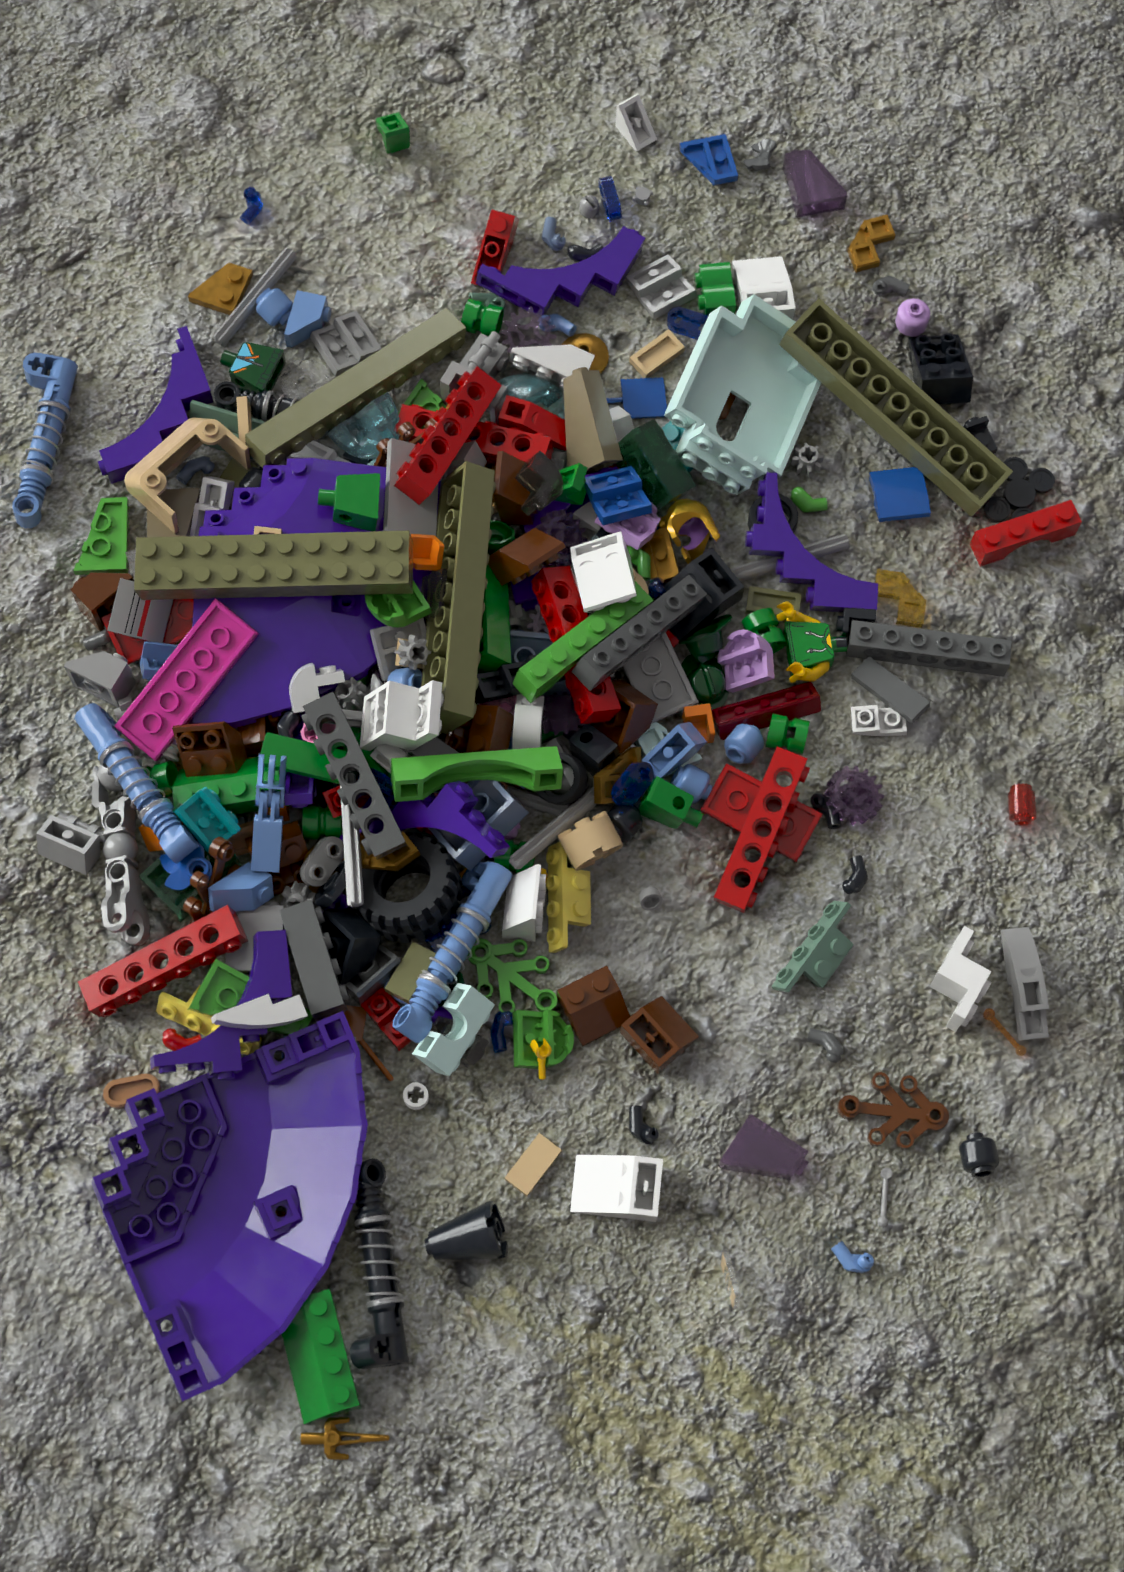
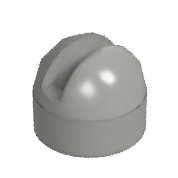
[579,195,599,218]
[639,886,662,910]

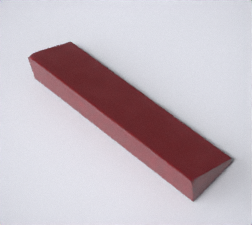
[711,681,821,740]

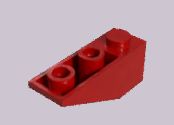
[471,209,520,286]
[498,395,566,451]

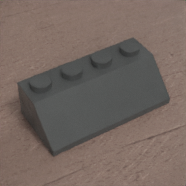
[279,900,350,1022]

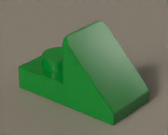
[375,112,410,154]
[543,463,587,505]

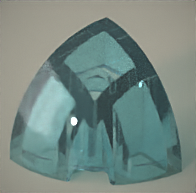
[497,374,562,408]
[328,392,400,459]

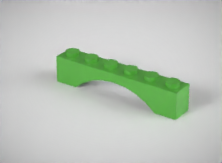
[513,581,654,703]
[391,746,563,802]

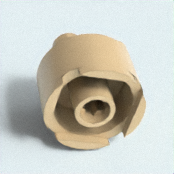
[557,811,623,871]

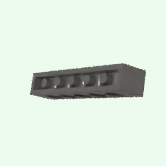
[571,575,707,691]
[846,620,1012,677]
[301,692,407,860]

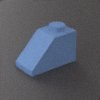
[284,290,331,348]
[642,722,707,779]
[208,862,274,912]

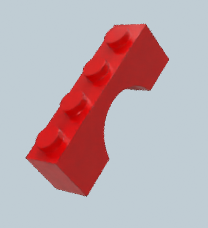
[970,499,1082,567]

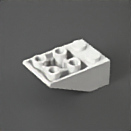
[732,256,795,320]
[509,345,595,389]
[570,531,637,612]
[502,864,546,941]
[570,1155,663,1222]

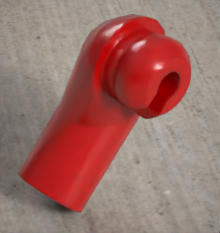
[162,1028,202,1051]

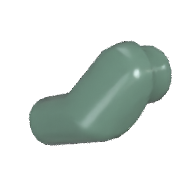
[468,292,506,309]

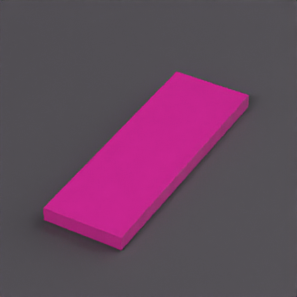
[114,598,259,761]

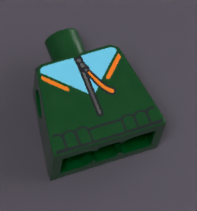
[220,342,286,394]

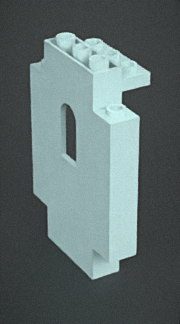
[664,294,821,495]

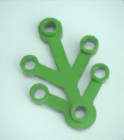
[468,938,557,1017]

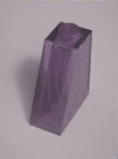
[783,149,847,218]
[718,1114,809,1180]

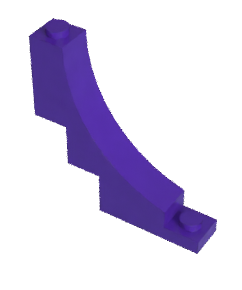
[476,226,645,318]
[98,326,214,484]

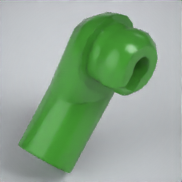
[791,487,828,513]
[627,546,651,581]

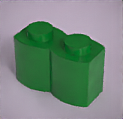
[694,262,736,318]

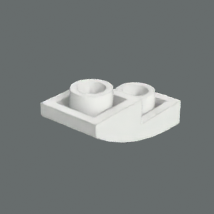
[851,705,907,736]

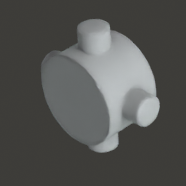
[632,186,653,206]

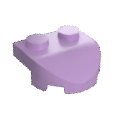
[595,503,661,550]
[718,630,775,693]

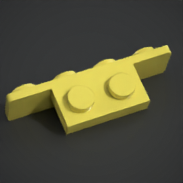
[546,842,591,953]
[156,985,262,1055]

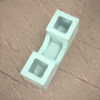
[412,983,495,1076]

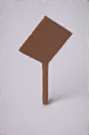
[344,1005,394,1082]

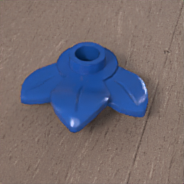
[160,841,213,891]

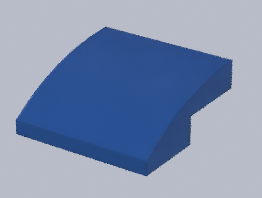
[584,466,652,526]
[869,467,931,522]

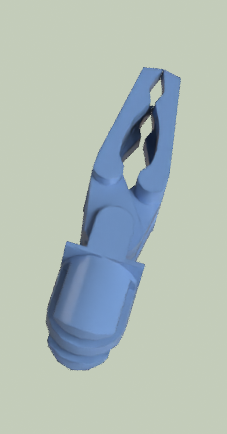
[251,754,287,873]

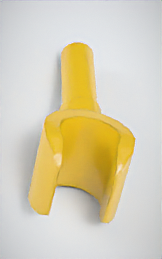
[530,1038,552,1080]

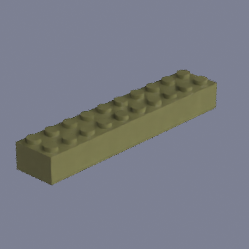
[779,298,1013,517]
[421,461,496,734]
[134,531,413,600]

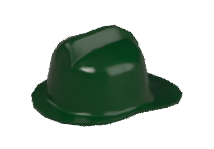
[678,614,732,663]
[681,655,729,710]

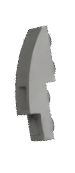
[1001,927,1049,1040]

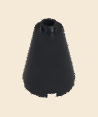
[425,1201,508,1260]

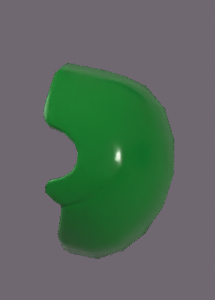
[488,520,515,555]

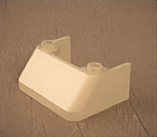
[125,418,251,534]

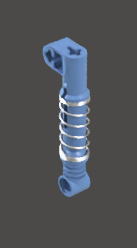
[12,353,78,528]
[74,703,199,864]
[392,862,513,1043]

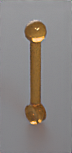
[983,1008,1026,1056]

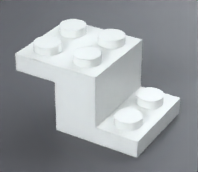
[360,680,444,751]
[929,926,991,1032]

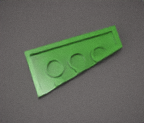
[188,959,312,1036]

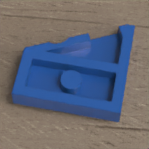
[679,134,738,185]

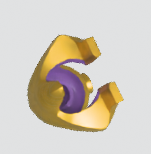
[659,499,720,564]

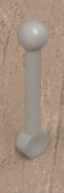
[877,1168,892,1228]

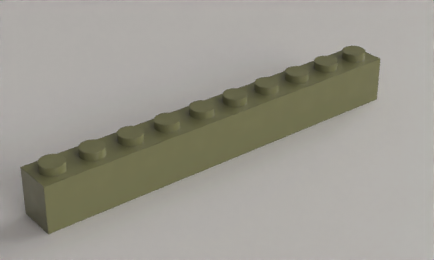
[245,308,466,468]

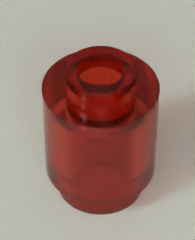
[1008,784,1036,826]

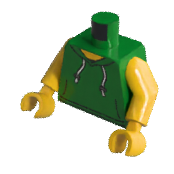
[777,601,847,683]

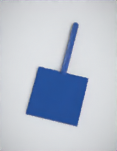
[606,377,667,419]

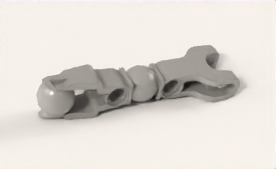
[92,765,150,946]

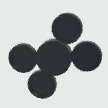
[984,457,1055,522]

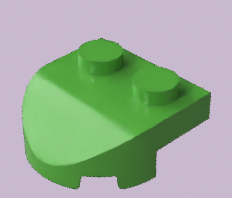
[365,581,432,628]
[513,1009,574,1069]

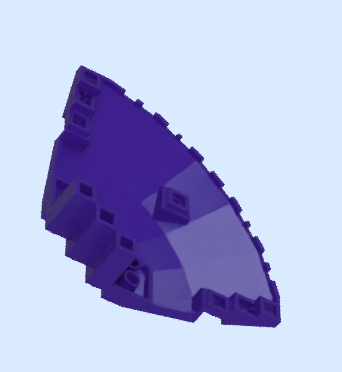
[192,458,441,728]
[92,1011,368,1401]

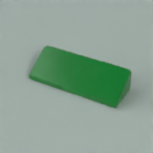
[261,733,347,784]

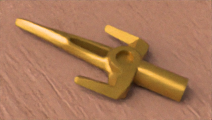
[301,1417,390,1460]

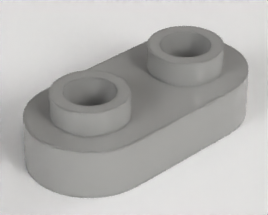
[300,836,344,886]

